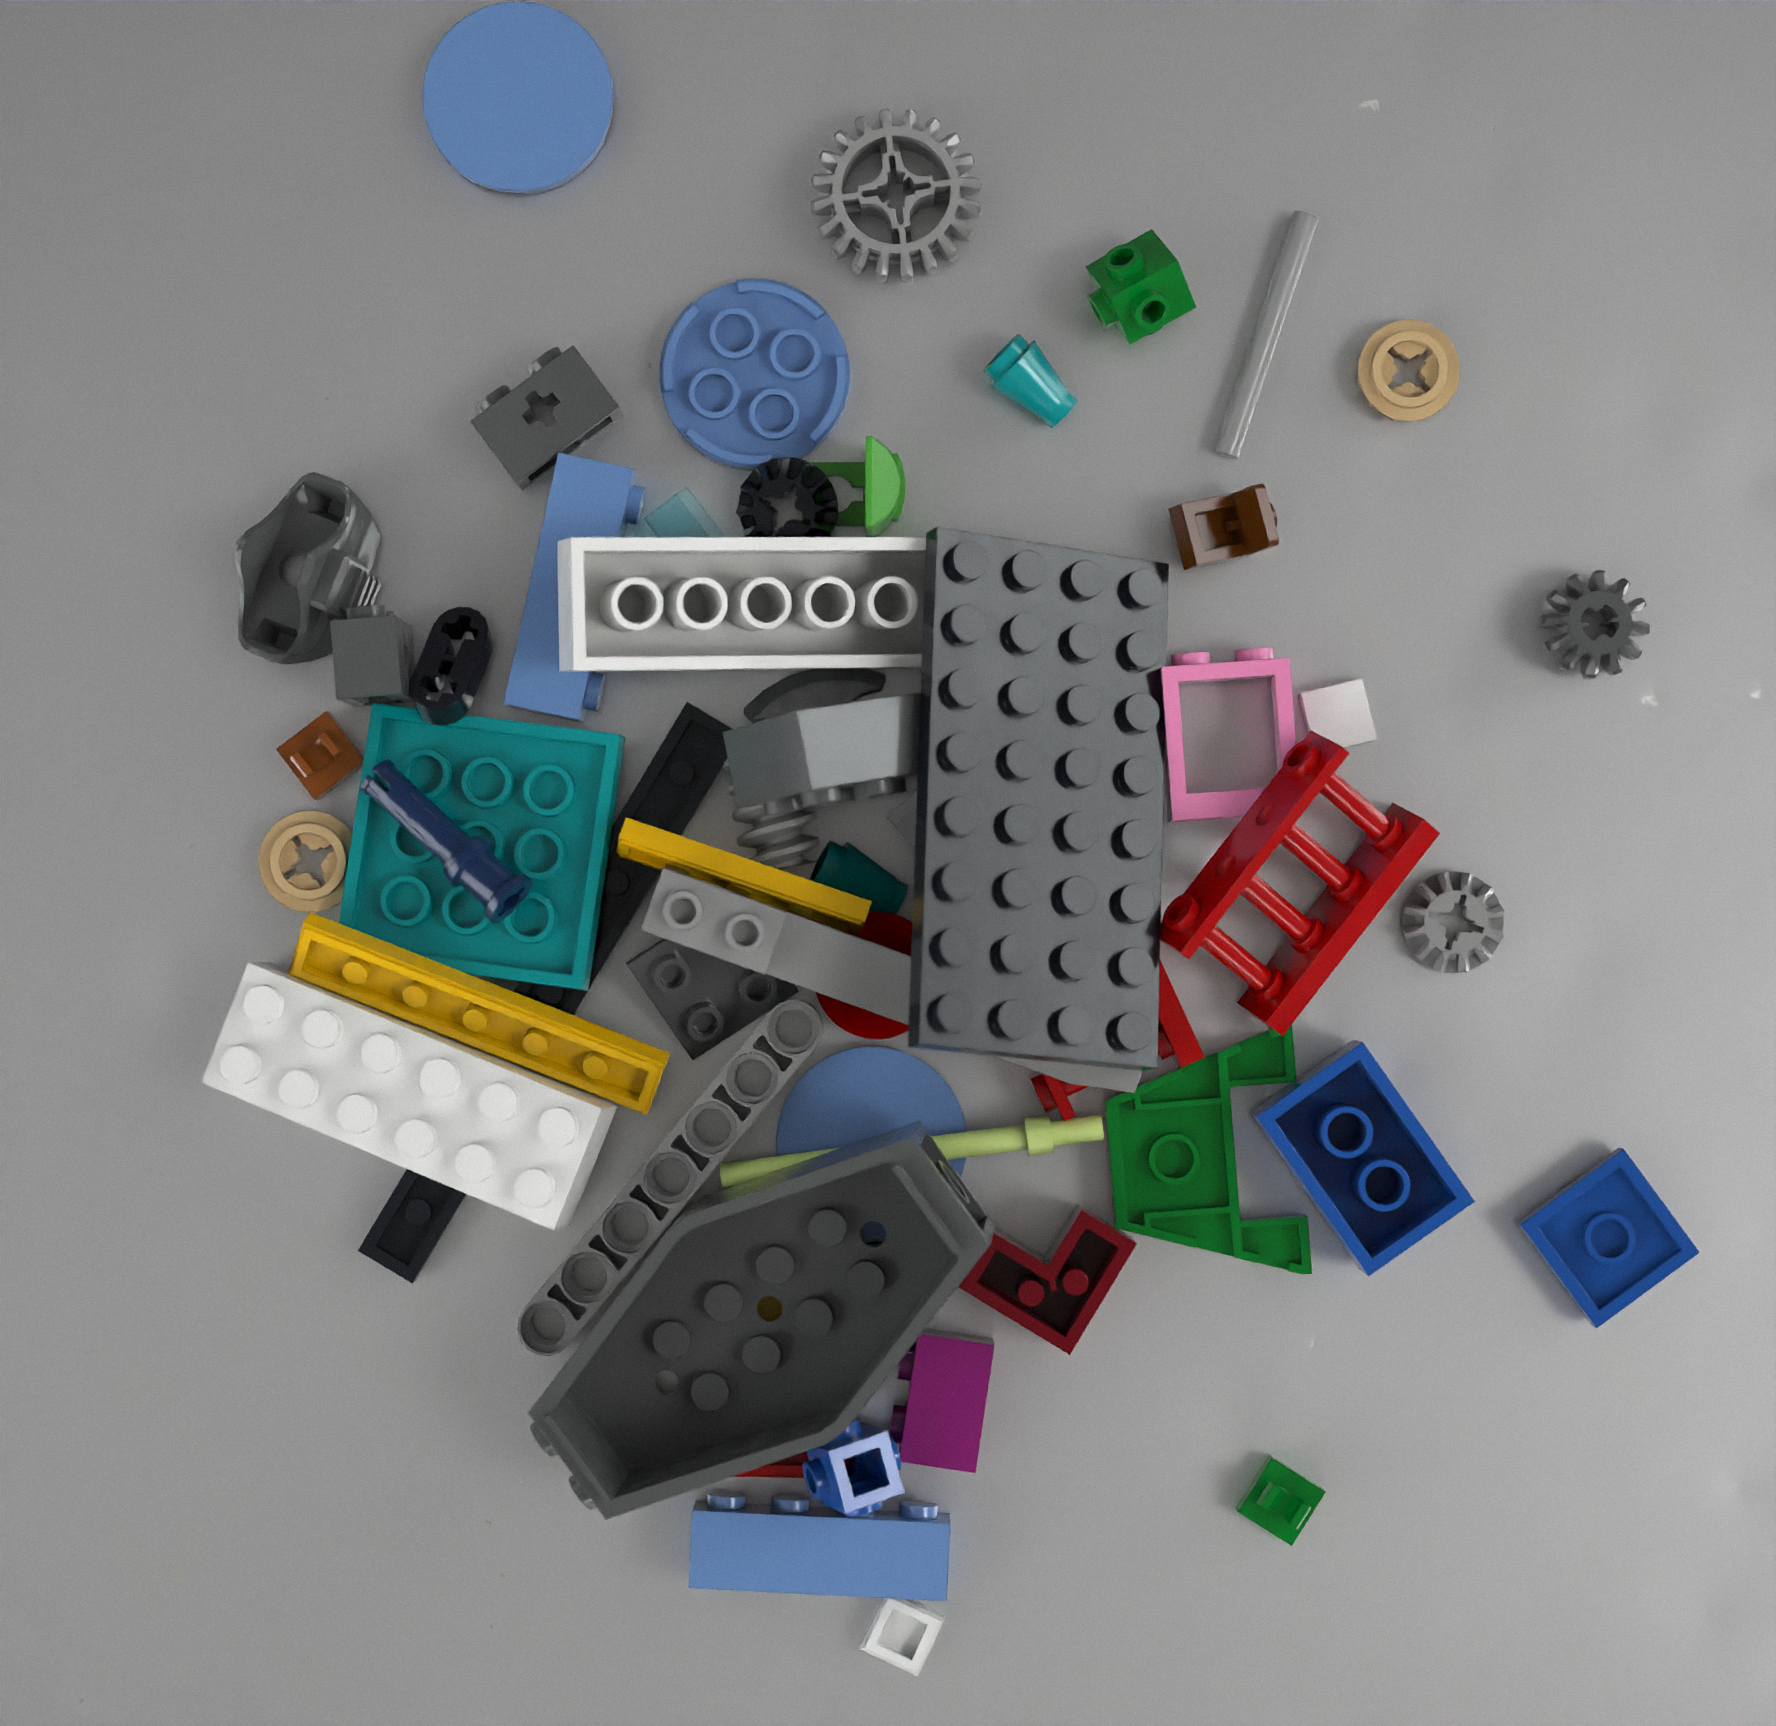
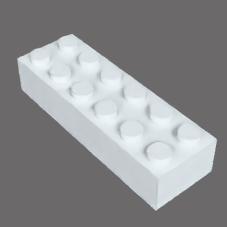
[557,537,926,672]
[201,962,618,1230]

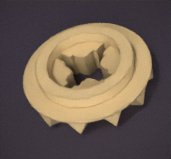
[1357,319,1460,422]
[258,811,352,913]

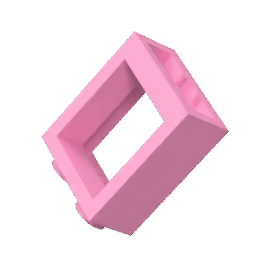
[1160,648,1296,823]

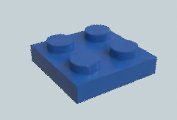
[1517,1148,1700,1328]

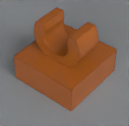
[276,711,364,801]

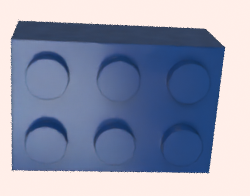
[1249,1040,1475,1276]

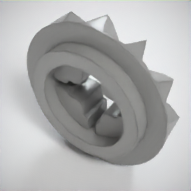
[1402,871,1505,973]

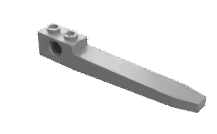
[641,866,1143,1093]

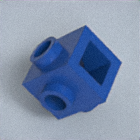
[803,1417,905,1517]

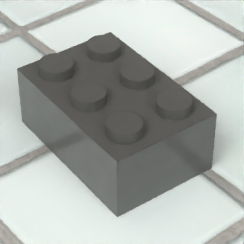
[723,692,921,816]

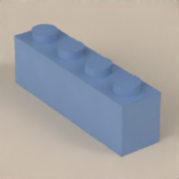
[503,452,646,723]
[688,1491,951,1601]

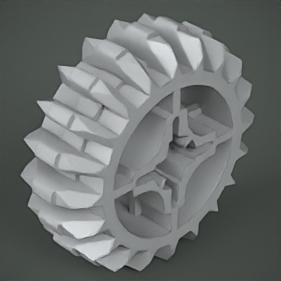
[810,109,982,283]

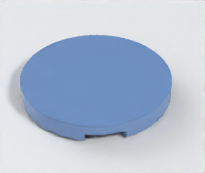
[422,1,614,195]
[659,279,850,471]
[776,1046,967,1238]

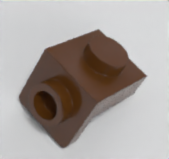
[1168,484,1279,570]

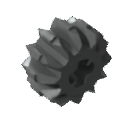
[1538,570,1650,680]

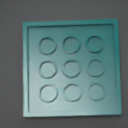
[339,703,625,991]

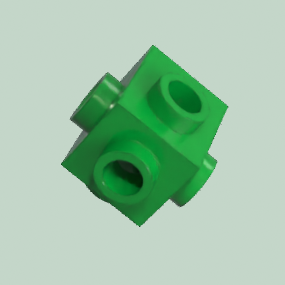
[1085,229,1196,345]

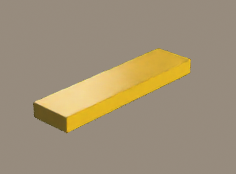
[617,817,872,936]

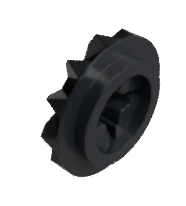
[736,457,838,537]

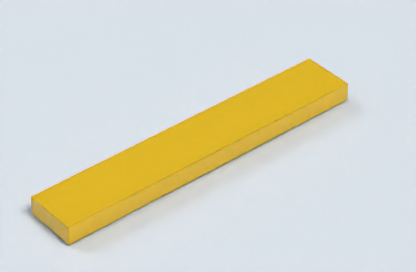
[288,912,670,1115]

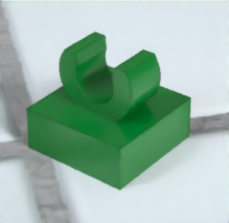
[1235,1454,1326,1546]

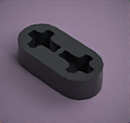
[410,607,494,725]

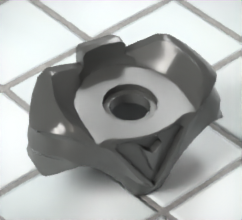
[234,472,381,664]

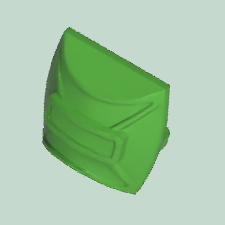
[803,436,905,537]

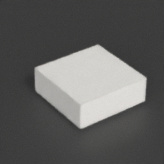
[1298,678,1378,748]
[860,1598,945,1677]

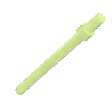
[719,1115,1104,1188]

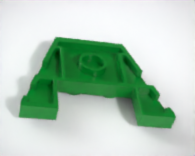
[1104,1025,1312,1275]

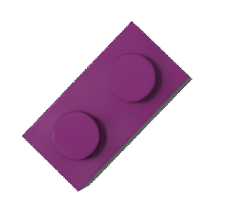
[889,1328,995,1473]

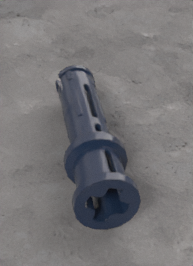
[360,759,532,924]

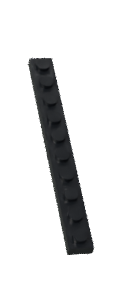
[358,702,732,1284]

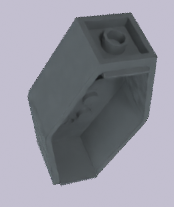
[528,1121,995,1520]

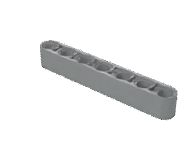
[517,999,824,1356]

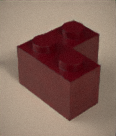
[958,1205,1137,1355]

